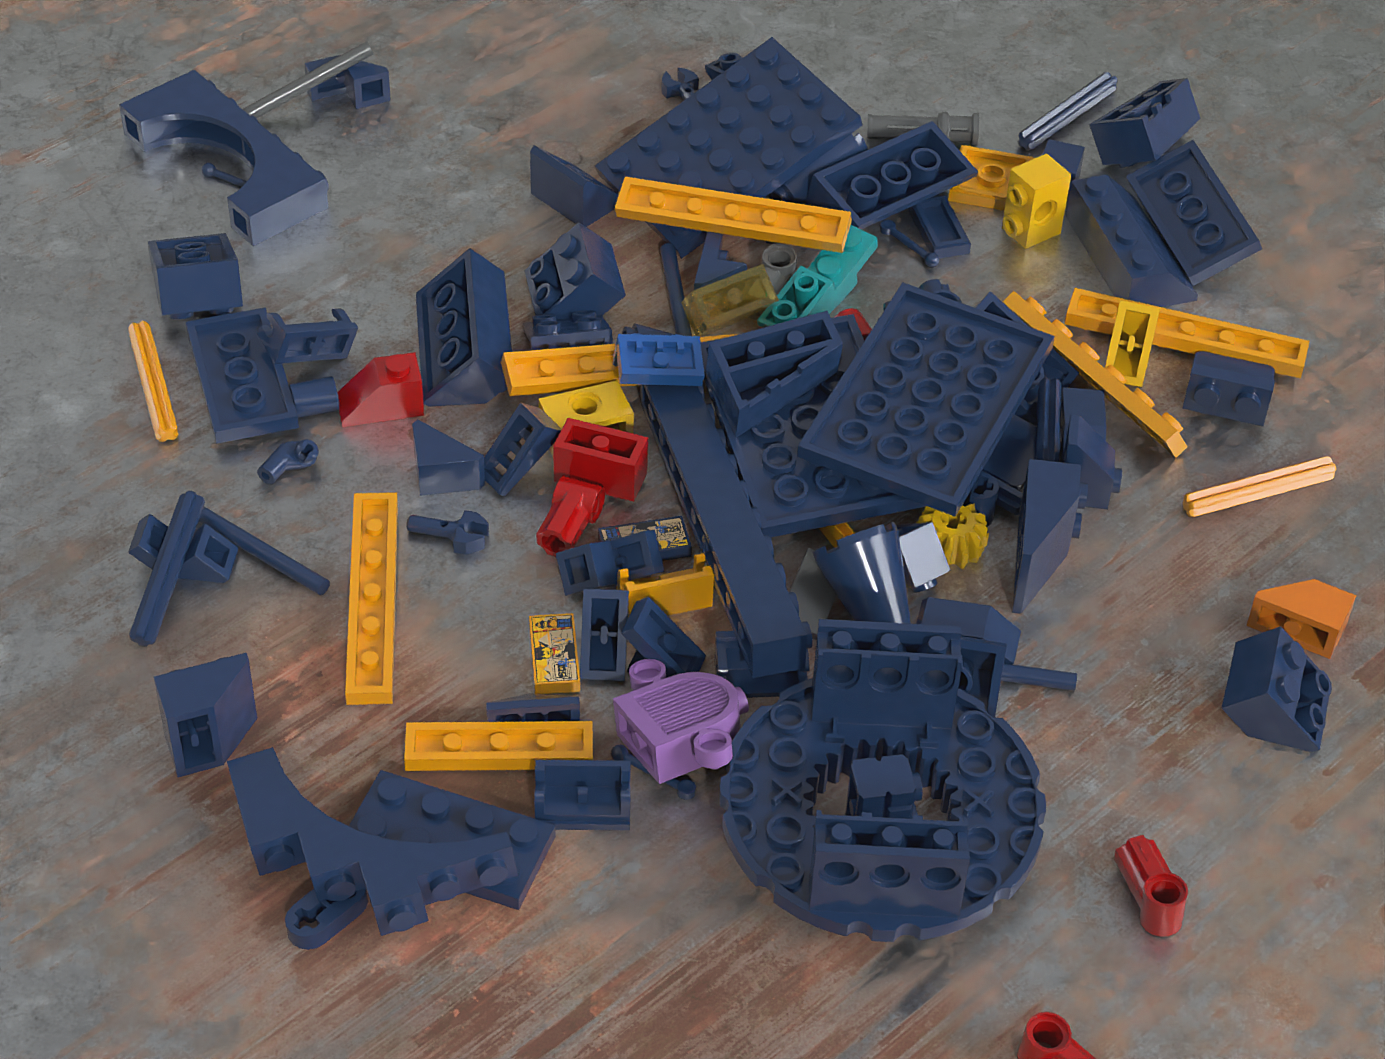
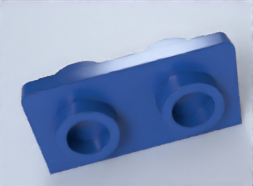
[613,333,705,386]

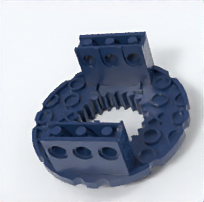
[719,619,1046,942]

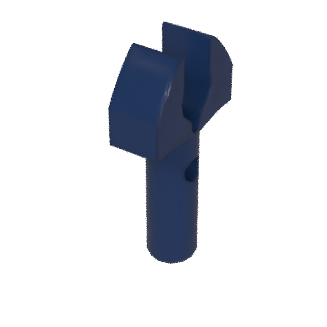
[662,67,699,101]
[406,510,489,555]

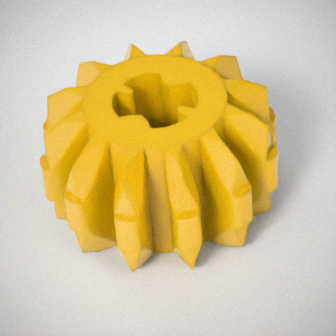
[916,504,989,570]

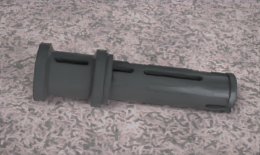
[867,112,979,146]

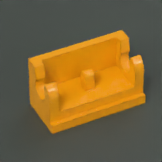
[616,553,714,618]

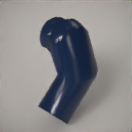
[257,439,319,484]

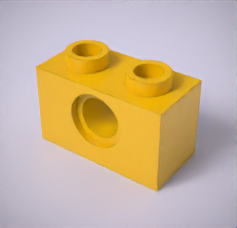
[1002,153,1071,249]
[538,380,634,457]

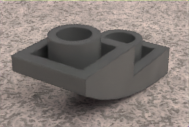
[789,548,836,640]

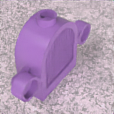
[613,659,749,784]

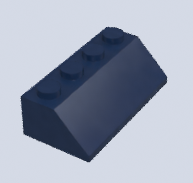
[805,121,978,230]
[1065,174,1198,307]
[416,248,512,407]

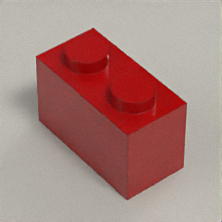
[553,418,648,502]

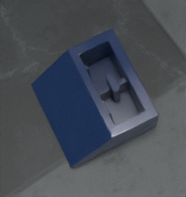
[524,222,626,320]
[1222,626,1332,752]
[153,653,257,777]

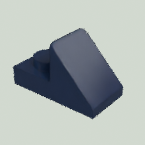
[693,232,747,313]
[621,597,706,678]

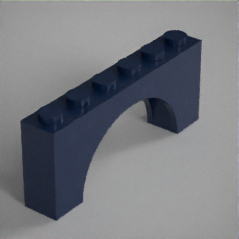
[119,70,329,246]

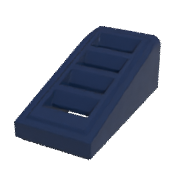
[484,402,562,496]

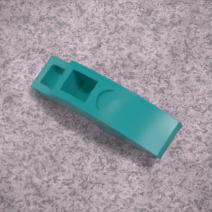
[757,225,878,328]

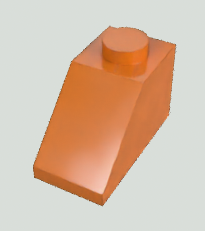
[1246,579,1357,659]

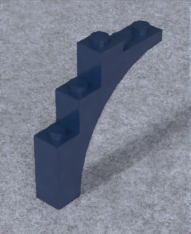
[227,747,518,936]

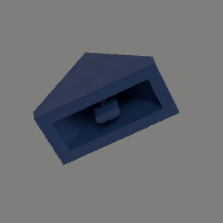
[412,419,485,496]
[580,588,629,681]

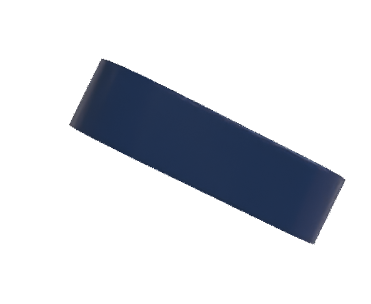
[285,888,368,950]

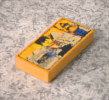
[529,613,580,694]

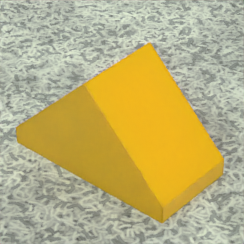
[1105,300,1160,388]

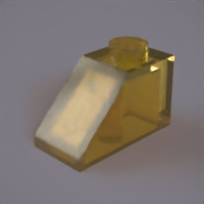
[681,264,779,337]

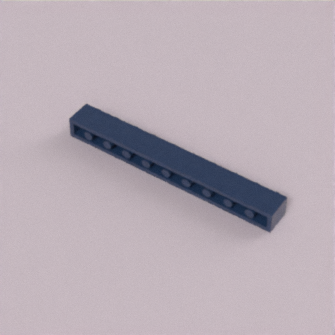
[640,384,813,678]

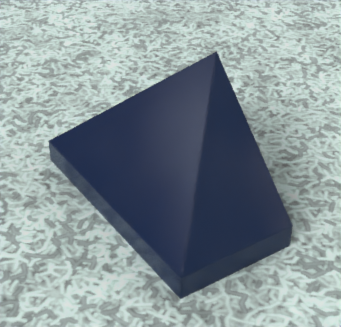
[486,693,580,722]

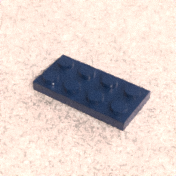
[1126,140,1262,286]
[186,307,299,444]
[349,770,556,910]

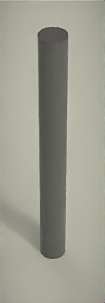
[243,41,374,118]

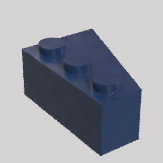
[1089,78,1201,168]
[706,311,843,438]

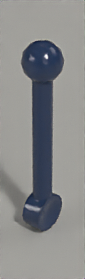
[201,163,247,187]
[880,220,940,268]
[611,744,696,800]

